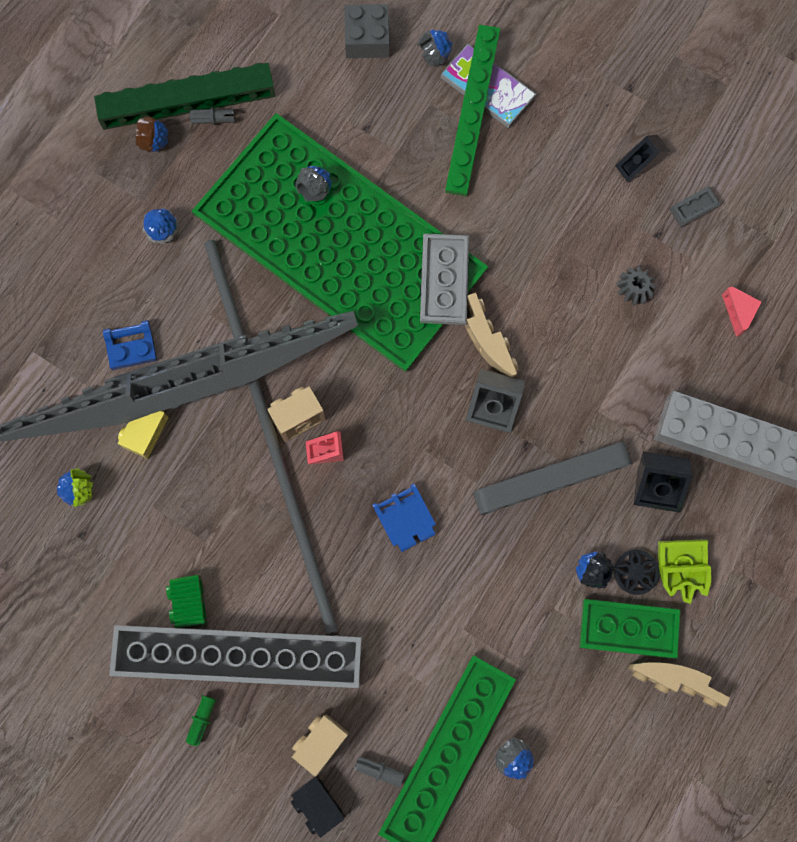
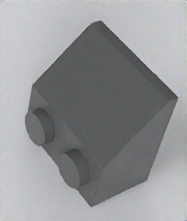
[466,369,525,433]

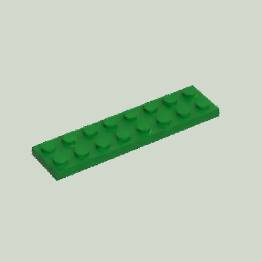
[378,655,516,842]

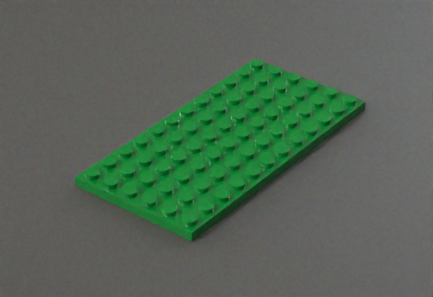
[192,113,488,373]

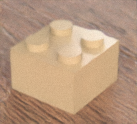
[267,386,326,443]
[292,714,349,777]

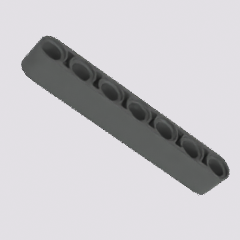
[473,442,633,515]

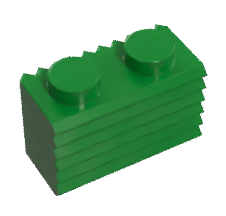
[166,575,207,629]

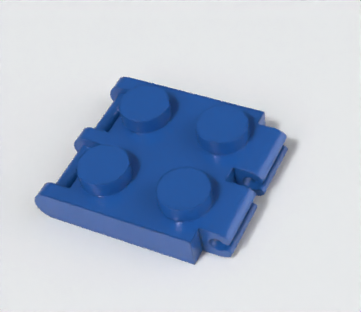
[372,483,436,552]

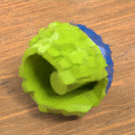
[57,468,93,507]

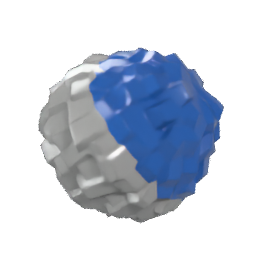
[142,208,179,244]

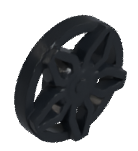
[614,550,659,595]

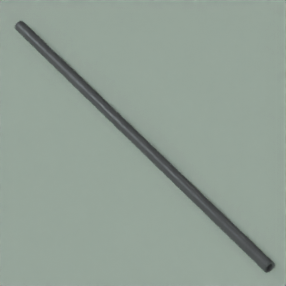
[204,240,338,634]

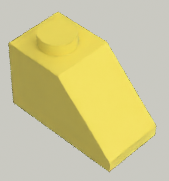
[118,411,169,459]

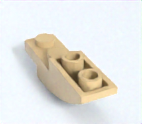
[465,293,518,378]
[628,663,730,708]

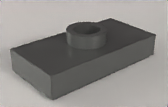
[669,186,721,228]

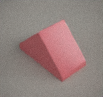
[722,287,761,337]
[305,431,344,464]

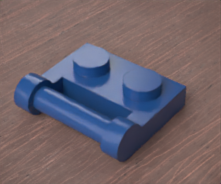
[103,320,157,371]

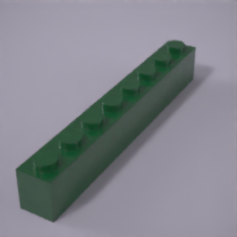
[94,63,275,130]

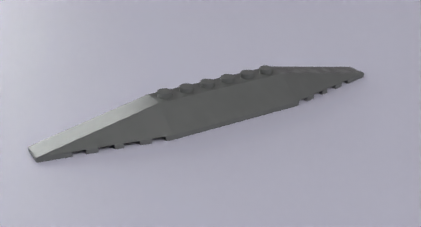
[0,311,358,442]

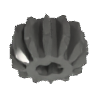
[617,266,657,306]

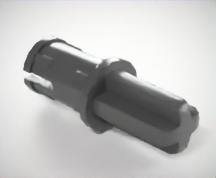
[190,107,234,125]
[355,756,405,788]

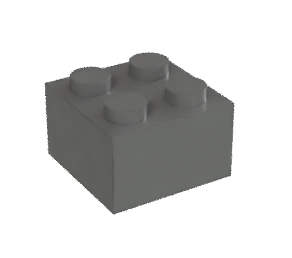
[344,4,389,58]

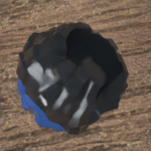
[576,551,614,589]

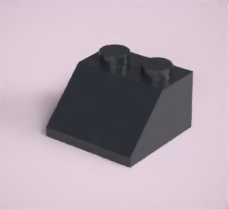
[634,451,693,513]

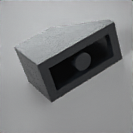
[615,134,670,183]

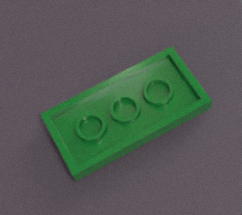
[579,599,680,659]

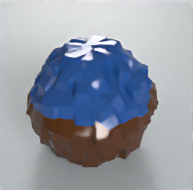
[135,117,168,153]

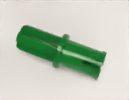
[186,695,217,746]

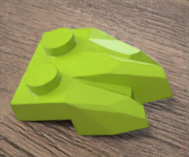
[658,539,711,604]

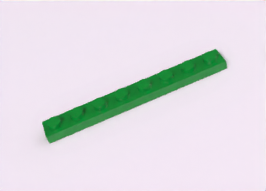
[445,25,500,197]

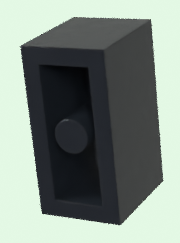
[291,775,346,838]

